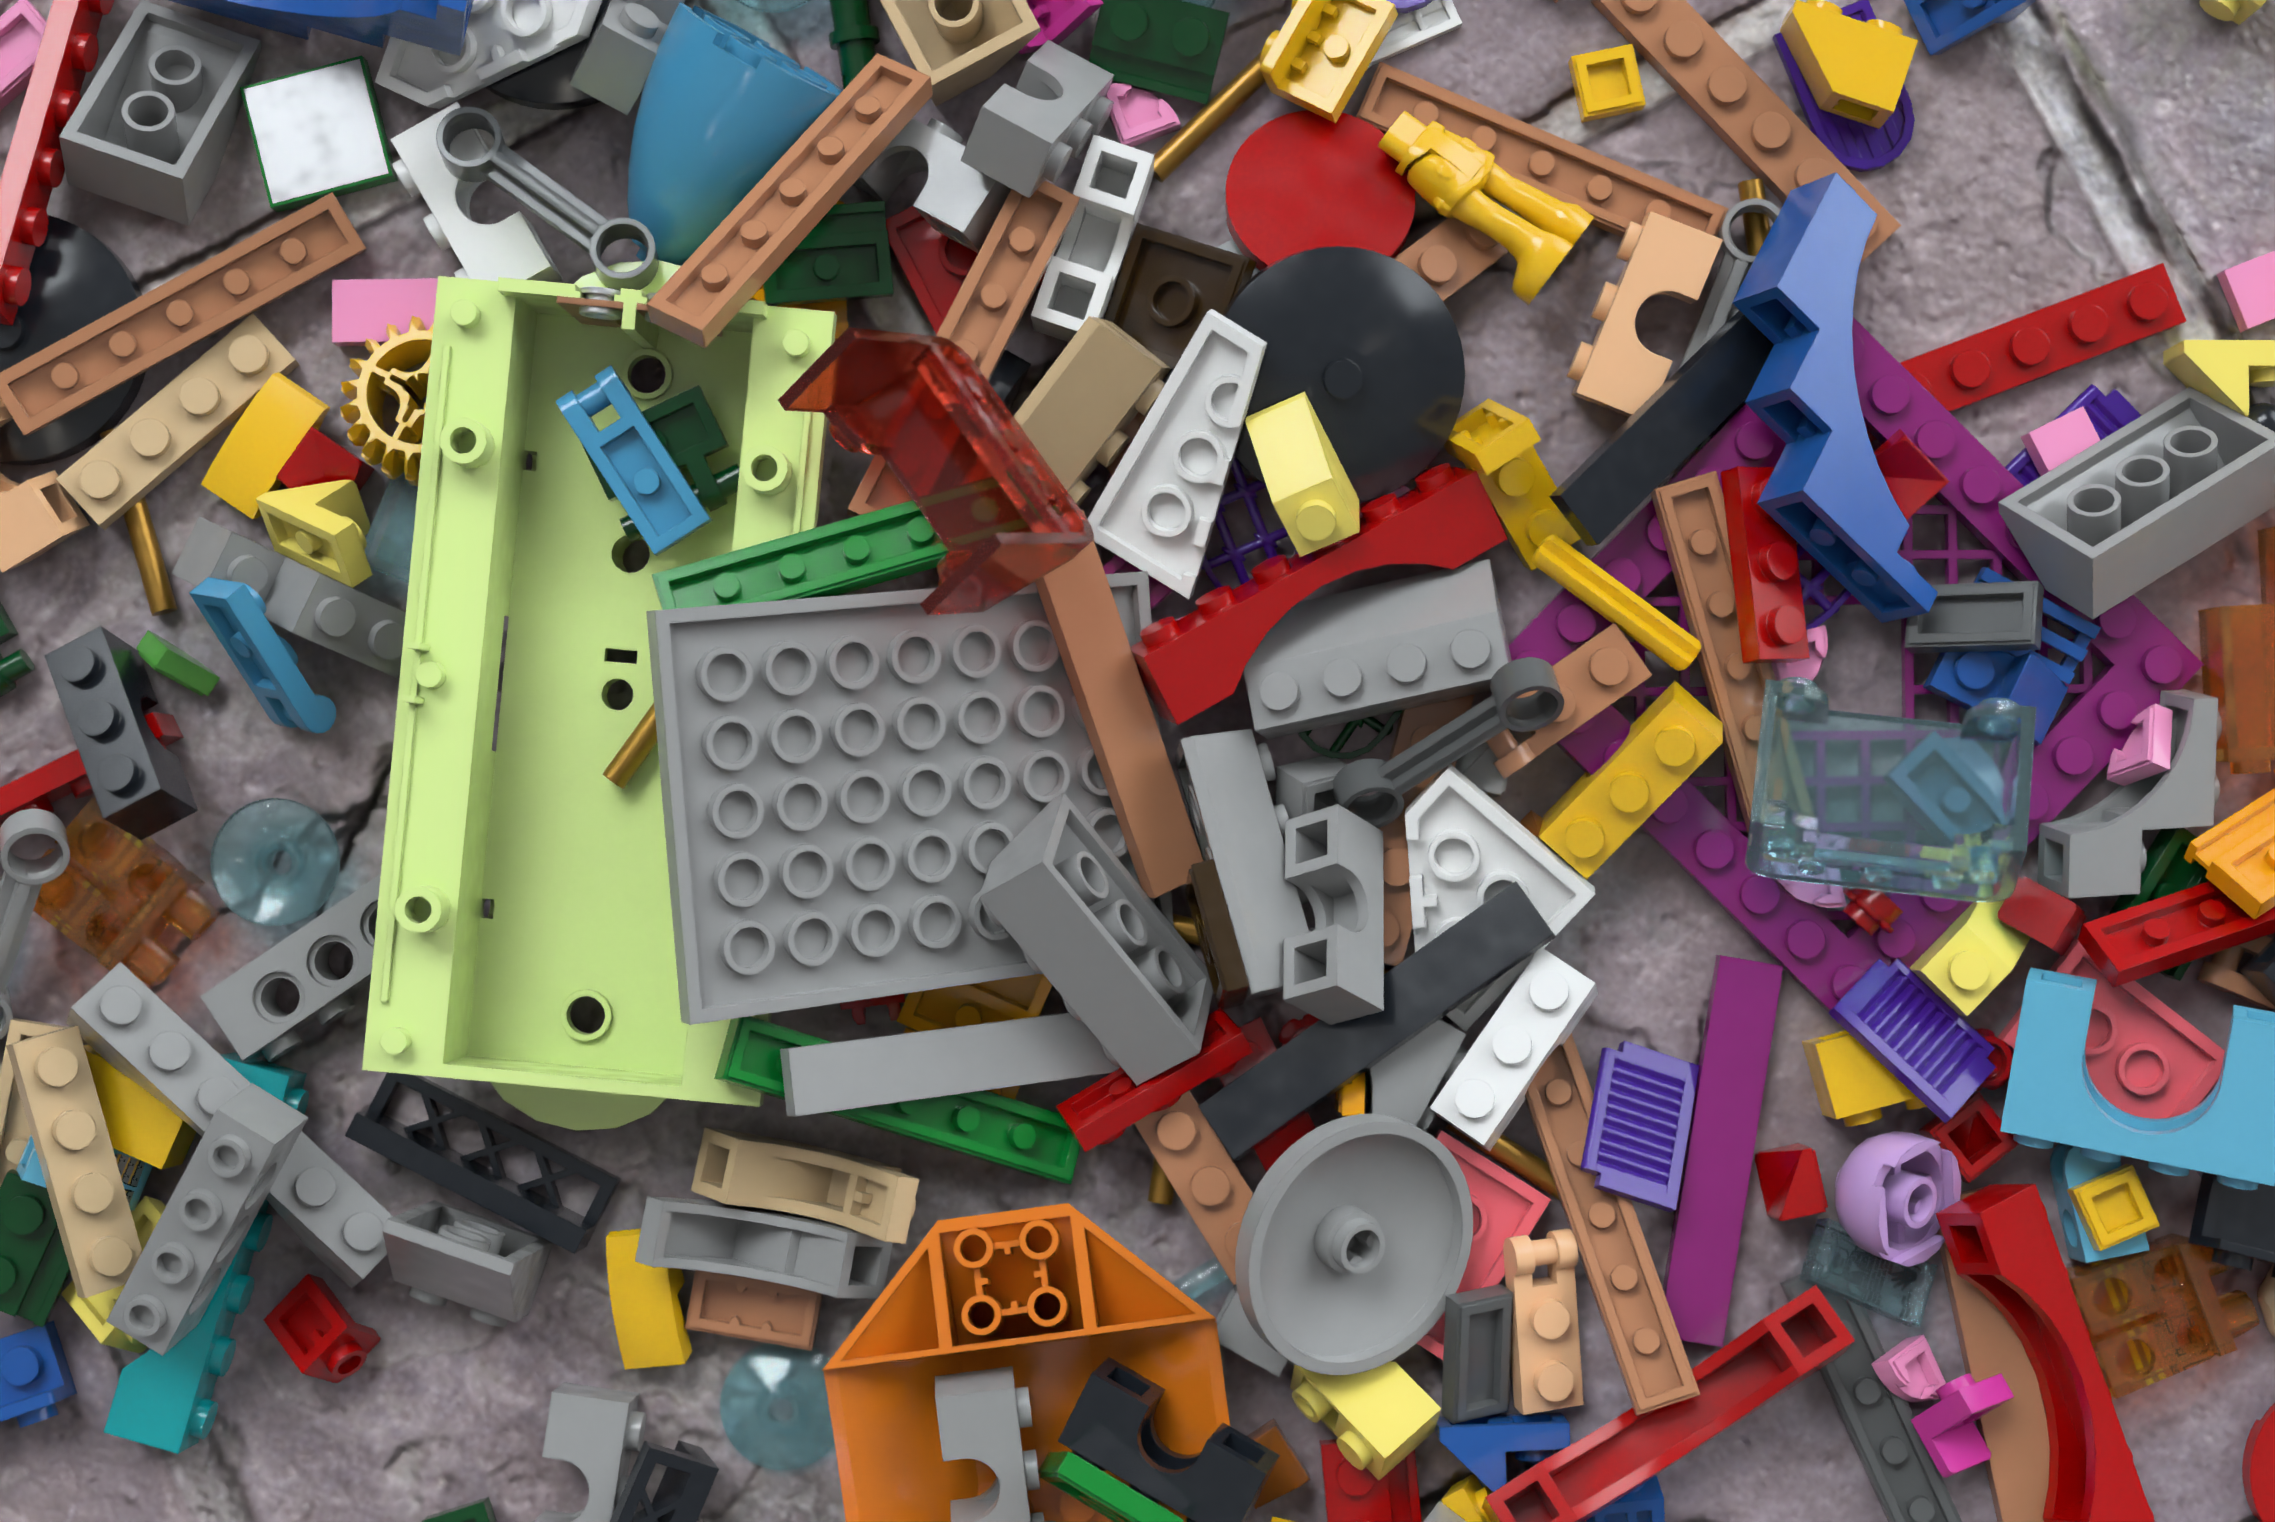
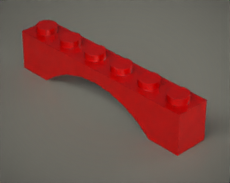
[1131,463,1508,725]
[1935,1184,2155,1522]
[1482,1285,1855,1522]

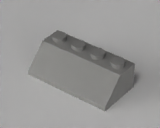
[1998,387,2275,619]
[1243,559,1512,739]
[1174,729,1315,1002]
[979,793,1213,1085]

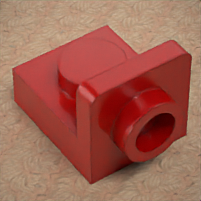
[263,1274,381,1383]

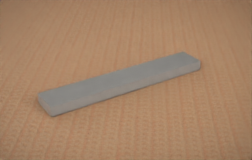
[780,1012,1120,1116]

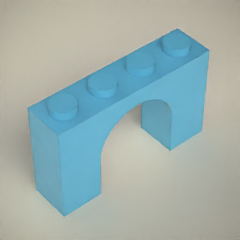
[2000,967,2275,1190]

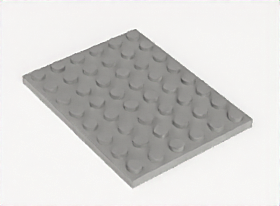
[646,571,1174,1025]

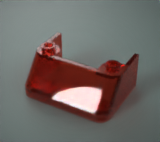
[778,327,1094,615]

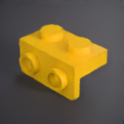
[1260,0,1398,123]

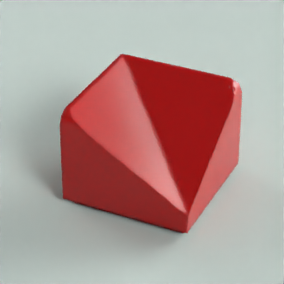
[276,426,375,491]
[1874,429,1950,520]
[1998,876,2086,956]
[1919,1092,2019,1183]
[1754,1143,1828,1221]

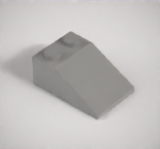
[59,0,262,226]
[383,1200,554,1327]

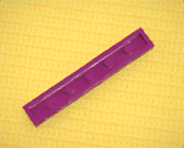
[1663,955,1784,1347]

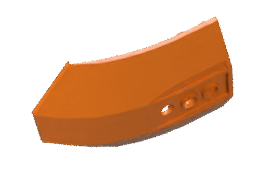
[822,1203,1230,1522]

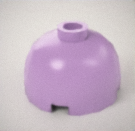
[1835,1131,1962,1267]

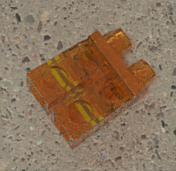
[33,798,220,986]
[2067,1233,2260,1399]

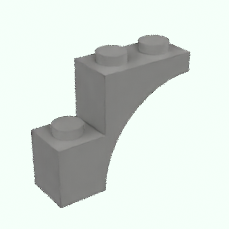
[569,0,685,116]
[171,516,406,678]
[2038,689,2222,898]
[635,1196,893,1299]

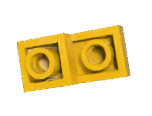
[201,372,330,520]
[606,1228,693,1370]

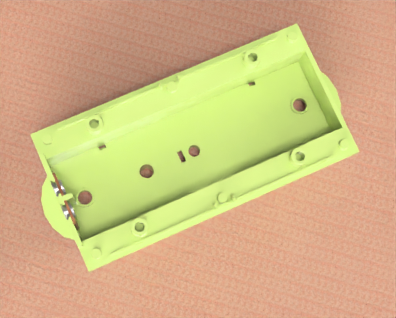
[362,260,837,1131]

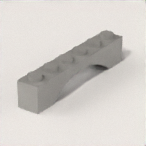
[66,962,393,1289]
[1216,1019,1468,1377]

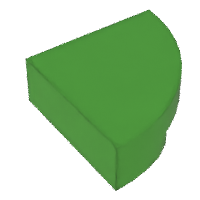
[136,630,220,696]

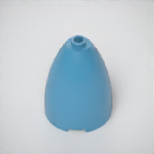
[627,2,843,266]

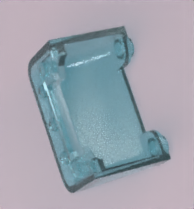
[1745,677,2036,902]

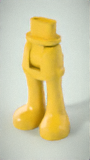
[1377,111,1594,305]

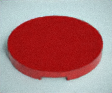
[1225,110,1416,271]

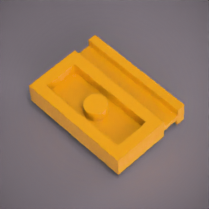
[2183,788,2275,919]

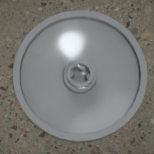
[1235,1114,1473,1375]

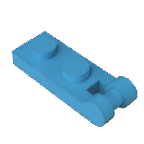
[556,365,713,556]
[189,577,336,734]

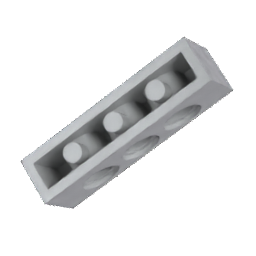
[200,874,381,1063]
[106,1083,309,1356]

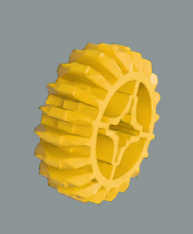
[340,315,434,486]

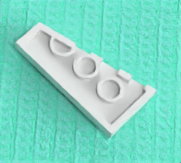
[1087,309,1267,599]

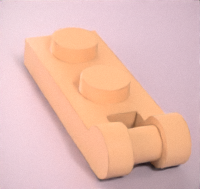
[1503,1228,1584,1415]

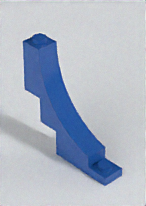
[168,0,474,56]
[1732,172,1938,623]

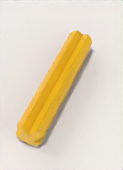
[1531,534,1702,671]

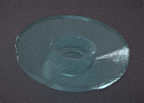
[210,798,340,926]
[720,1343,835,1470]

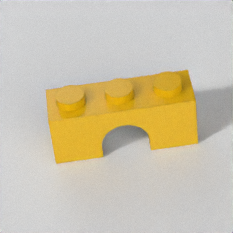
[1539,681,1723,880]

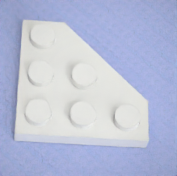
[375,0,602,109]
[1405,764,1595,1032]

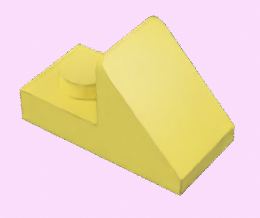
[2163,340,2275,417]
[256,480,373,588]

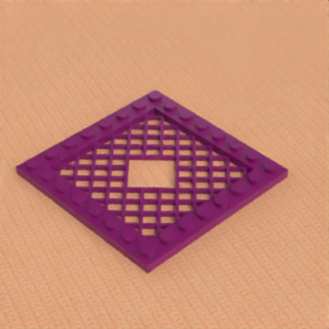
[1508,317,2204,1012]

